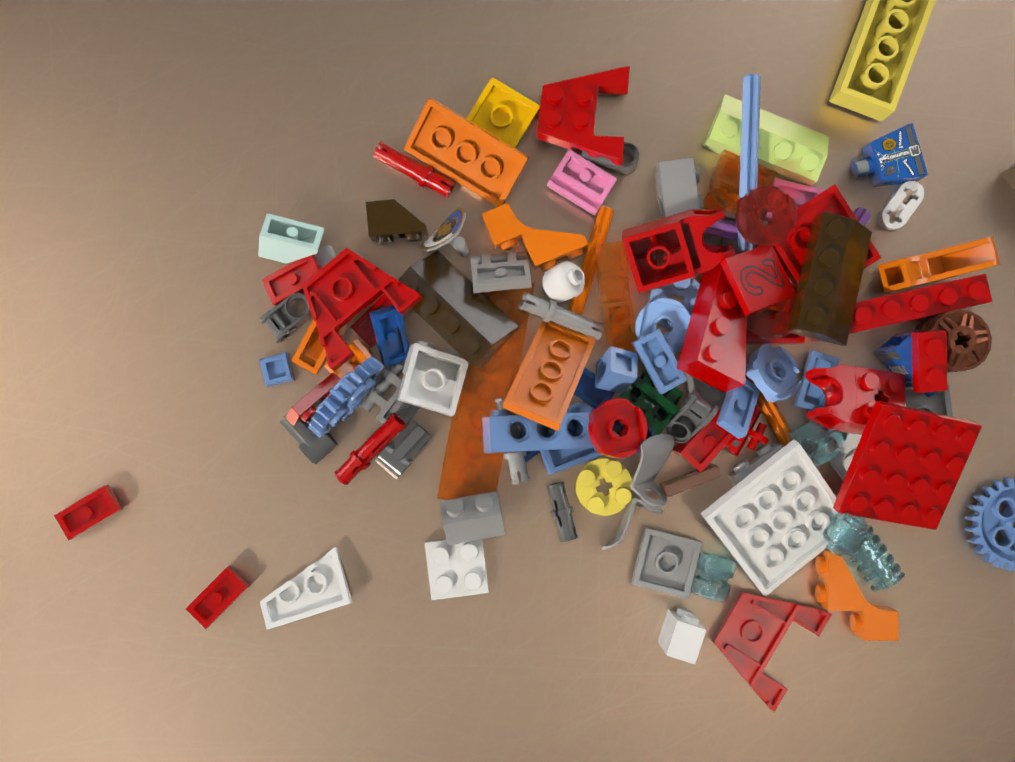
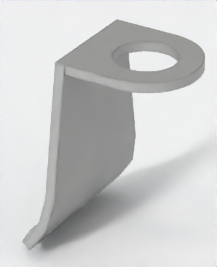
[630,434,674,507]
[602,498,663,549]

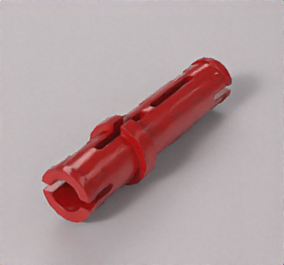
[373,141,456,198]
[334,413,406,485]

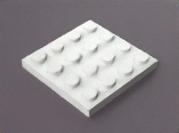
[700,439,853,597]

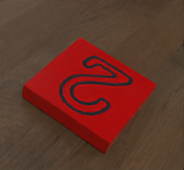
[720,243,796,316]

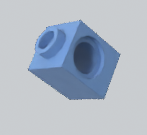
[595,346,637,394]

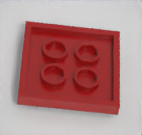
[761,184,881,289]

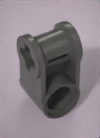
[259,293,312,344]
[666,389,719,443]

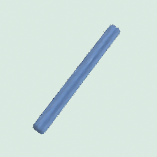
[737,74,761,253]

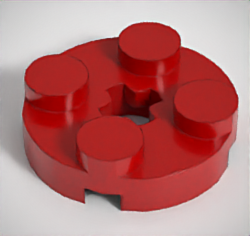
[588,398,648,458]

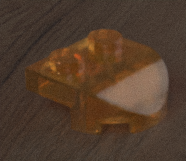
[709,150,777,215]

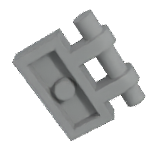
[470,249,532,293]
[361,363,421,435]

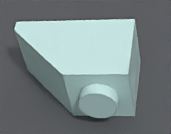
[258,213,324,264]

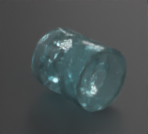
[787,420,843,467]
[690,552,737,602]

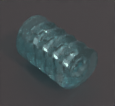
[843,525,905,591]

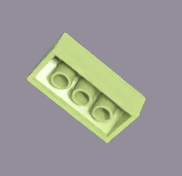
[703,94,829,186]

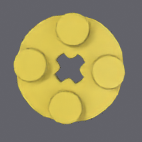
[575,458,633,516]

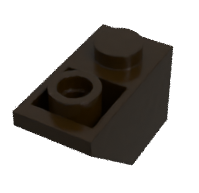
[366,199,429,245]

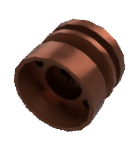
[913,309,992,373]

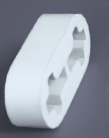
[877,181,924,231]

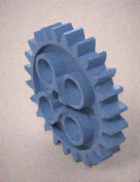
[308,356,383,438]
[965,477,1015,572]

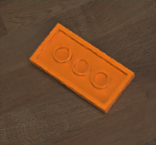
[403,98,530,207]
[502,321,596,431]

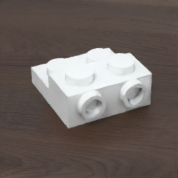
[397,341,469,417]

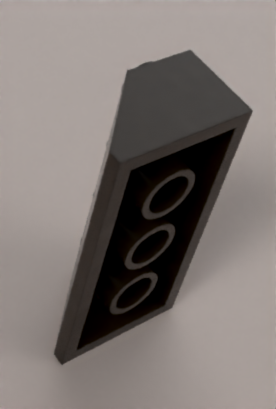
[787,211,872,346]
[398,250,519,370]

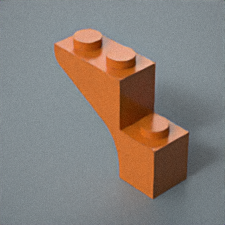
[482,203,588,272]
[878,236,1001,293]
[815,548,899,641]

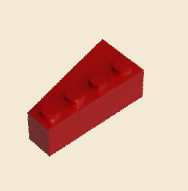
[677,263,747,392]

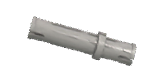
[519,292,605,341]
[495,396,530,485]

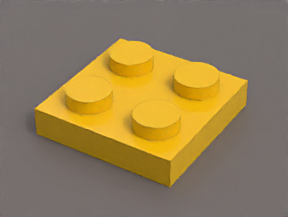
[466,77,540,148]

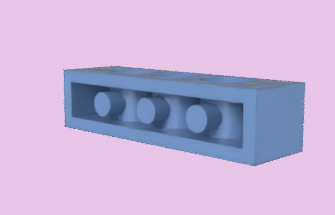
[482,407,595,453]

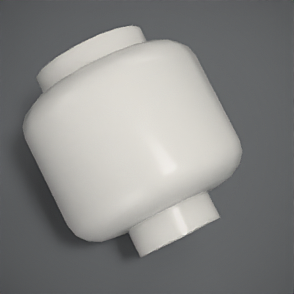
[542,261,585,303]

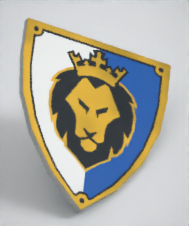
[419,207,471,257]

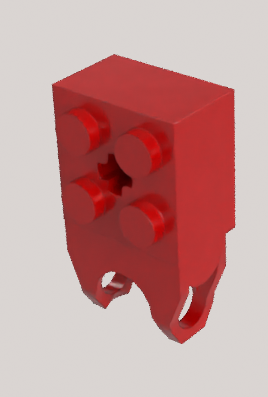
[622,207,735,293]
[805,364,906,435]

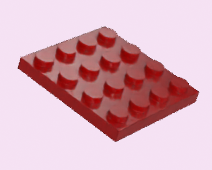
[833,400,982,530]

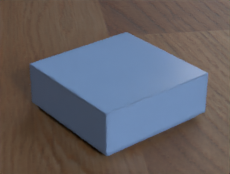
[259,352,295,387]

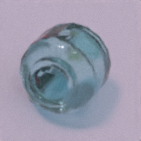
[823,512,869,556]

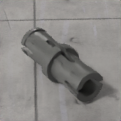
[546,481,578,542]

